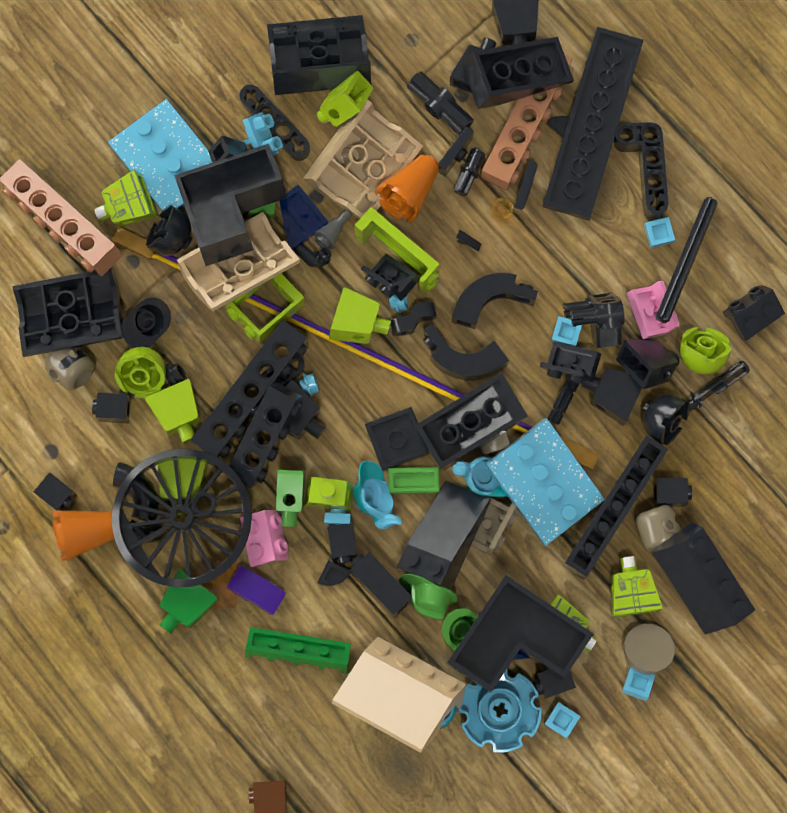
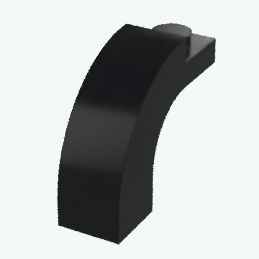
[451,273,538,329]
[423,324,509,381]

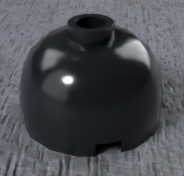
[146,205,192,256]
[643,394,691,445]

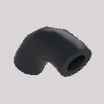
[113,462,158,521]

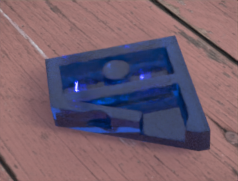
[279,185,329,251]

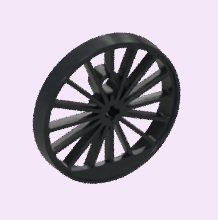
[112,449,252,587]

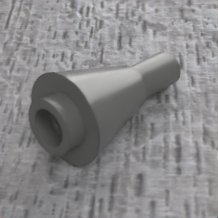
[314,209,352,249]

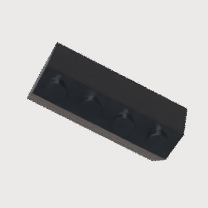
[651,522,755,635]

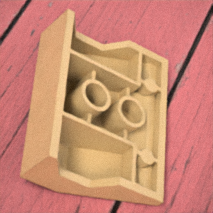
[303,100,423,220]
[177,212,300,312]
[332,637,466,753]

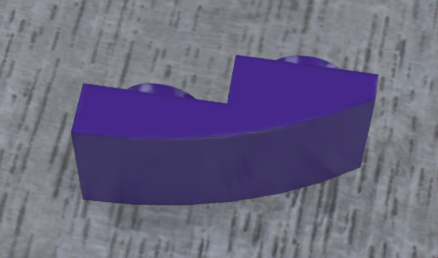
[226,566,286,615]

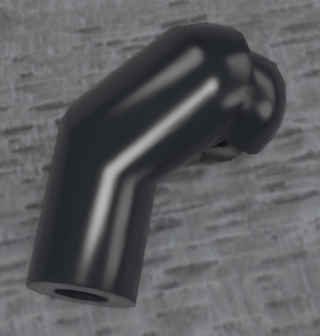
[294,243,332,267]
[129,520,163,543]

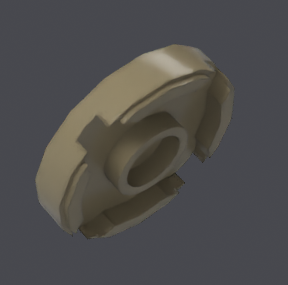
[623,624,675,675]

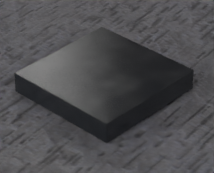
[365,407,429,471]

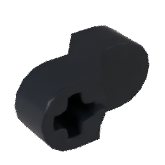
[391,302,437,336]

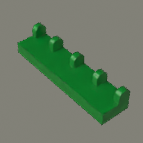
[245,627,351,674]

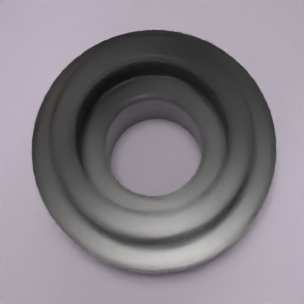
[166,363,187,385]

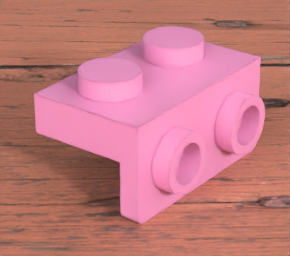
[626,281,679,340]
[240,510,289,567]

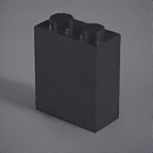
[350,552,412,619]

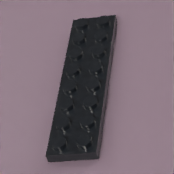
[542,26,644,221]

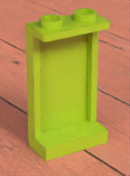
[355,207,440,295]

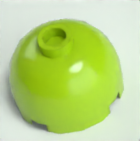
[680,327,732,375]
[115,346,166,398]

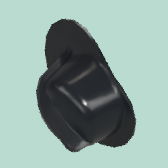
[122,297,171,348]

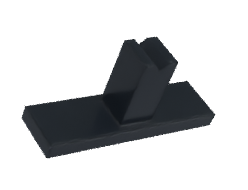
[456,230,481,252]

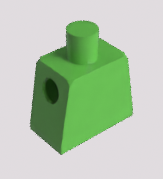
[276,469,306,527]

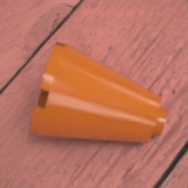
[375,155,439,223]
[51,510,115,562]

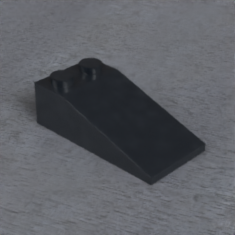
[462,37,574,109]
[415,373,528,470]
[397,482,491,590]

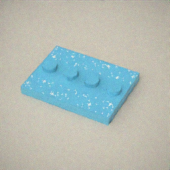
[108,99,212,211]
[485,418,605,546]

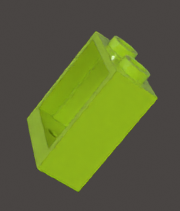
[226,273,305,343]

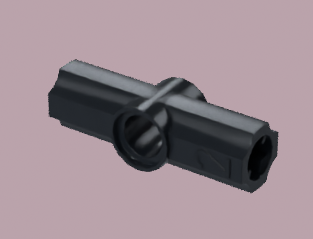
[407,71,474,135]

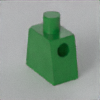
[159,569,220,634]

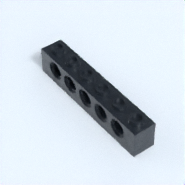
[191,320,308,459]
[563,436,668,580]

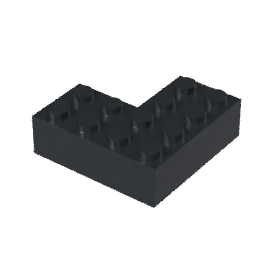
[174,144,287,266]
[447,575,594,693]

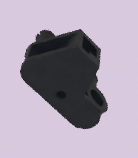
[563,292,625,348]

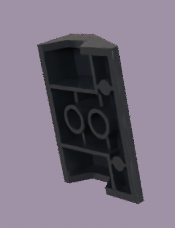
[267,15,372,95]
[12,267,123,357]

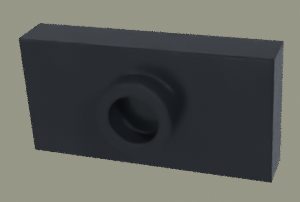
[438,127,474,177]

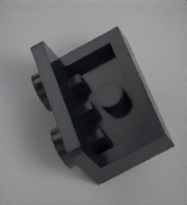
[361,254,420,301]
[723,285,785,341]
[540,342,602,384]

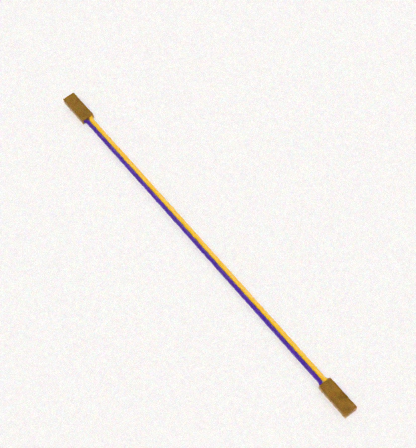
[112,227,599,470]

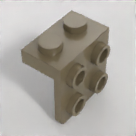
[471,496,518,556]

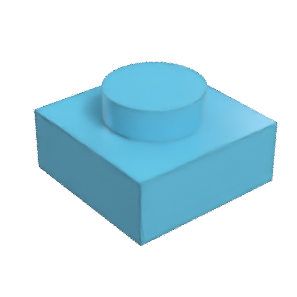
[644,217,675,249]
[551,316,582,347]
[324,509,351,526]
[622,667,655,701]
[544,702,581,739]

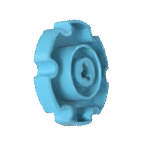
[458,669,542,753]

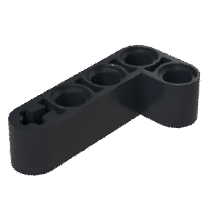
[613,122,669,221]

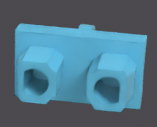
[242,112,283,156]

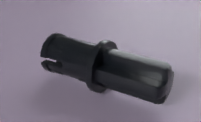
[454,149,486,197]

